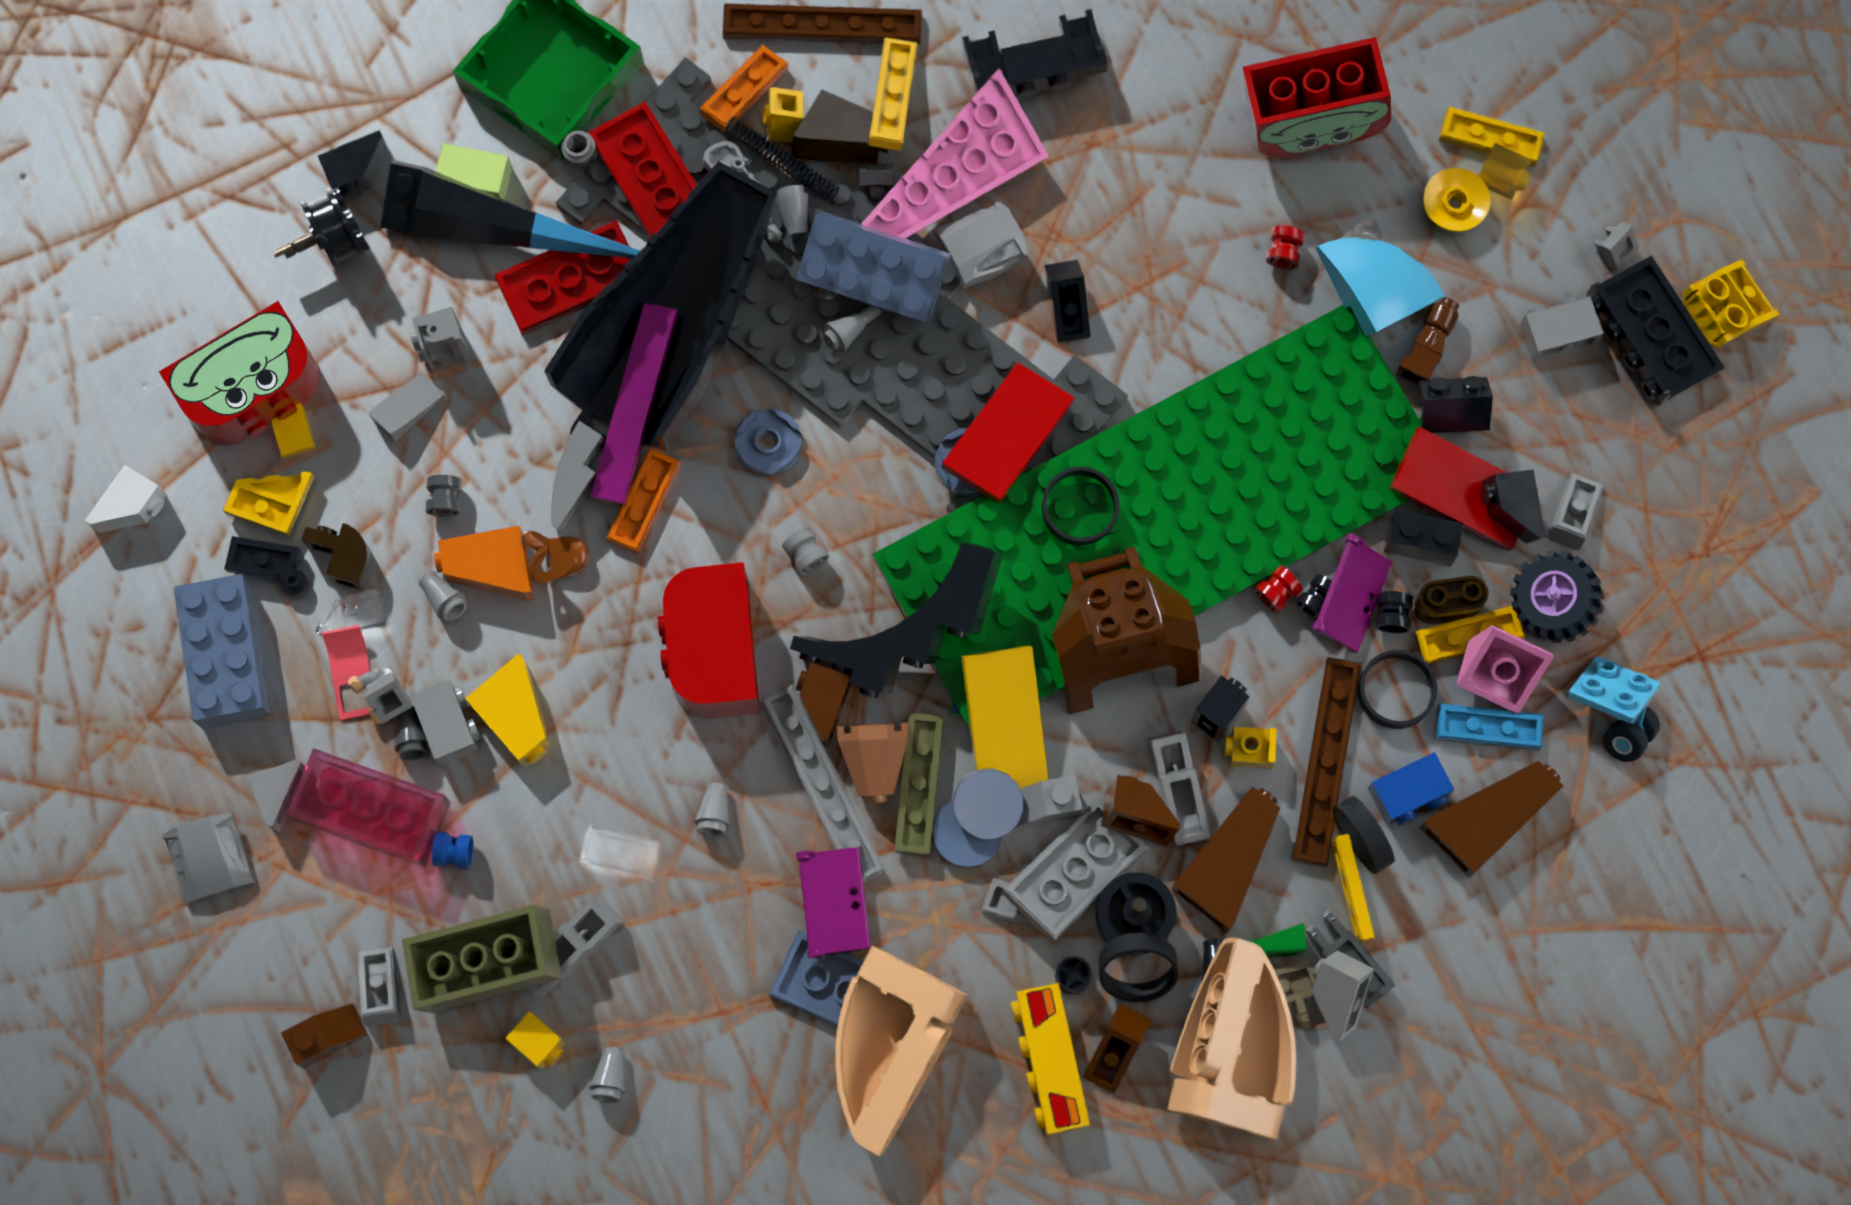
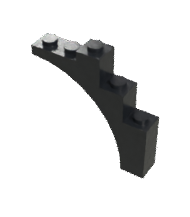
[790,542,1004,698]

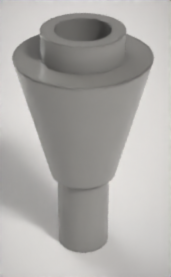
[822,305,881,353]

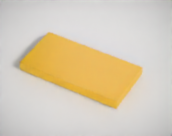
[961,645,1048,789]

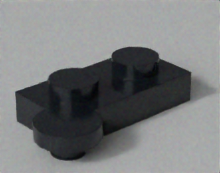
[224,536,308,597]

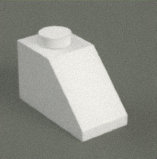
[85,465,166,533]

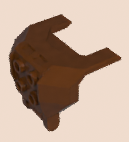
[1052,547,1202,714]

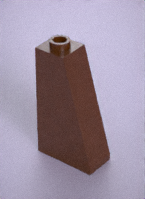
[1419,761,1564,878]
[1171,786,1280,934]

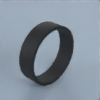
[1041,467,1119,546]
[1358,650,1437,729]
[1333,796,1395,874]
[1098,933,1178,1002]

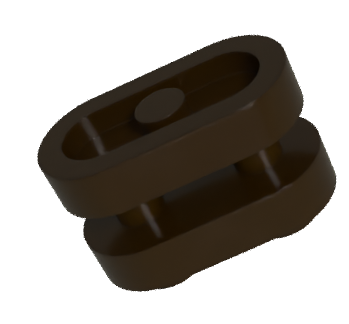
[1413,576,1489,624]

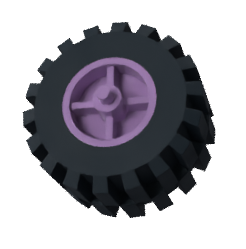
[1510,550,1605,643]

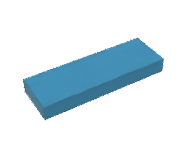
[1435,703,1544,751]

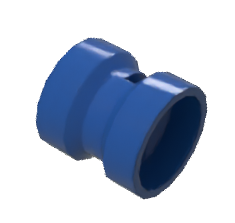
[432,831,474,870]

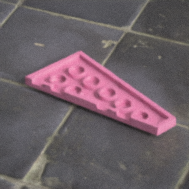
[861,69,1049,239]

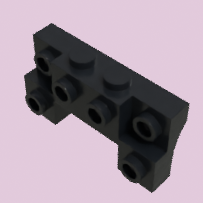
[962,9,1108,99]

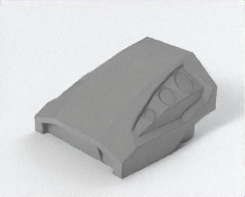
[933,201,1028,288]
[162,813,255,905]

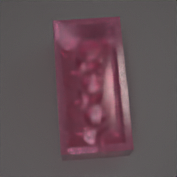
[286,748,451,868]

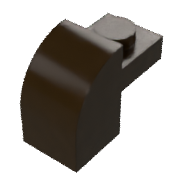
[301,523,373,592]

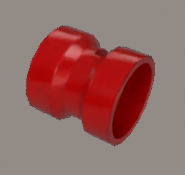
[1266,225,1305,270]
[1254,565,1303,614]

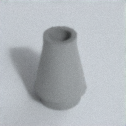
[562,131,595,170]
[776,185,808,237]
[419,571,467,622]
[695,783,730,837]
[589,1047,625,1103]

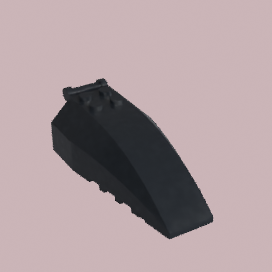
[544,161,778,452]

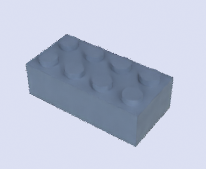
[796,212,951,322]
[174,574,271,729]

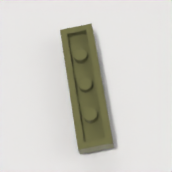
[894,713,944,856]

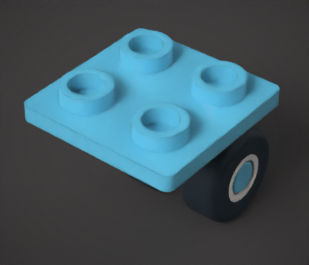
[1568,657,1660,762]

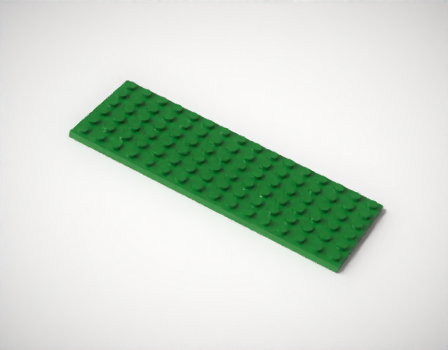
[872,305,1420,734]

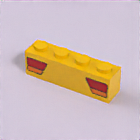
[1010,983,1090,1137]

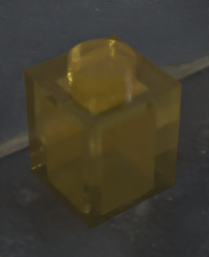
[1479,143,1532,200]

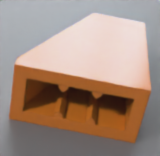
[434,525,535,601]

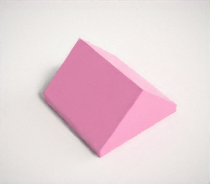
[1457,625,1554,714]

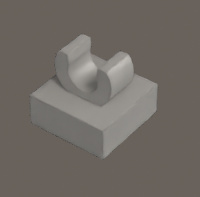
[1594,222,1639,271]

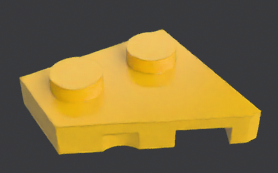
[223,472,314,537]

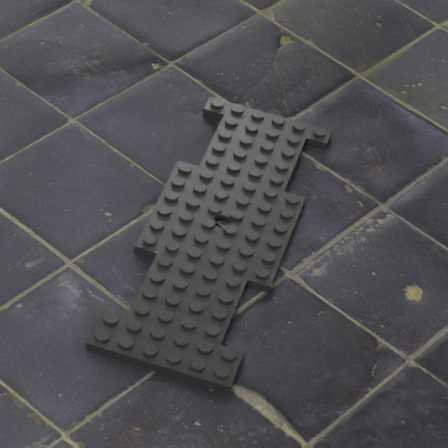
[556,57,1128,513]

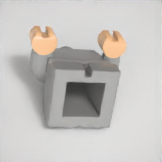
[348,668,412,724]

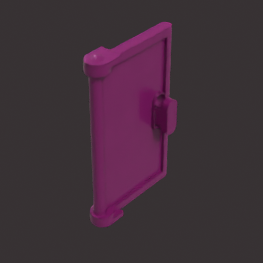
[1311,534,1392,653]
[796,847,871,959]

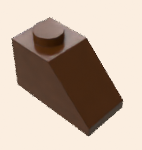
[796,663,851,747]
[1101,775,1180,846]
[281,1003,369,1069]
[1083,1003,1152,1094]

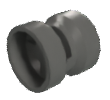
[425,475,461,517]

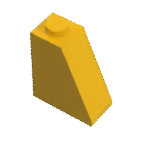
[465,653,550,767]

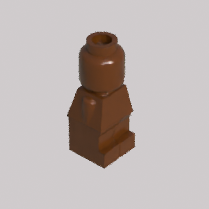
[1396,297,1460,386]

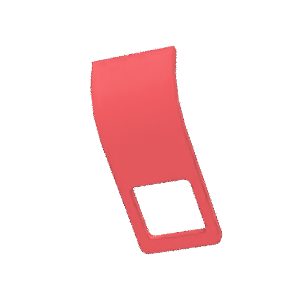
[322,625,371,720]

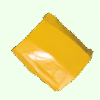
[1682,259,1780,348]

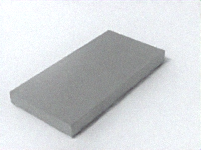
[1001,798,1148,943]

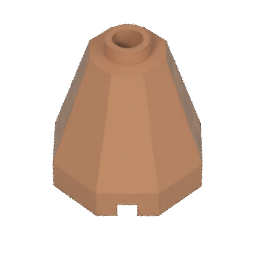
[837,723,908,803]

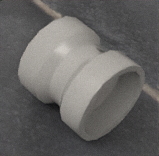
[782,527,829,575]

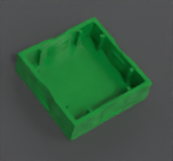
[453,0,644,161]

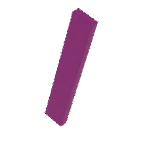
[590,303,679,506]

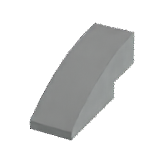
[551,421,606,532]
[1148,731,1211,846]
[528,896,624,999]

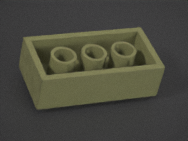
[402,905,562,1013]

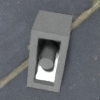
[1013,775,1082,829]
[1312,950,1375,1042]

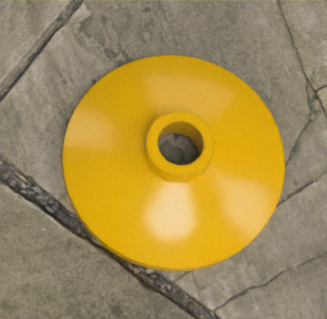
[1423,168,1491,232]

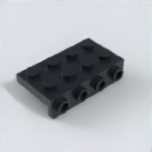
[1586,255,1725,407]

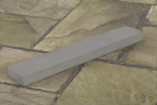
[761,685,885,882]

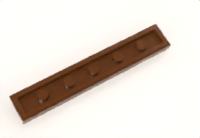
[722,3,922,45]
[1291,657,1361,868]

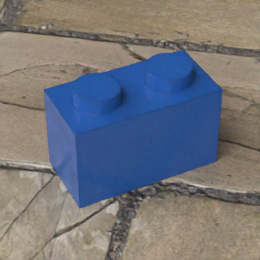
[1368,752,1455,826]

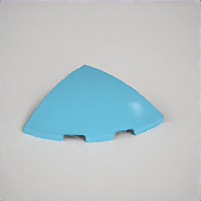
[1315,237,1445,337]

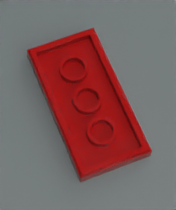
[587,101,697,238]
[494,220,634,336]
[941,362,1075,504]
[1389,427,1538,551]

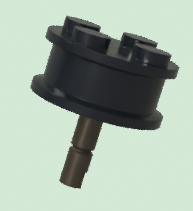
[272,188,370,270]
[1096,872,1176,955]

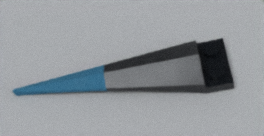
[380,160,641,258]

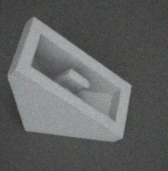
[248,759,308,833]

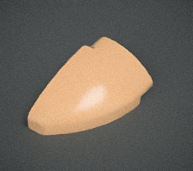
[1167,937,1296,1140]
[835,945,968,1156]

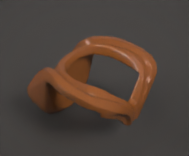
[524,531,590,585]

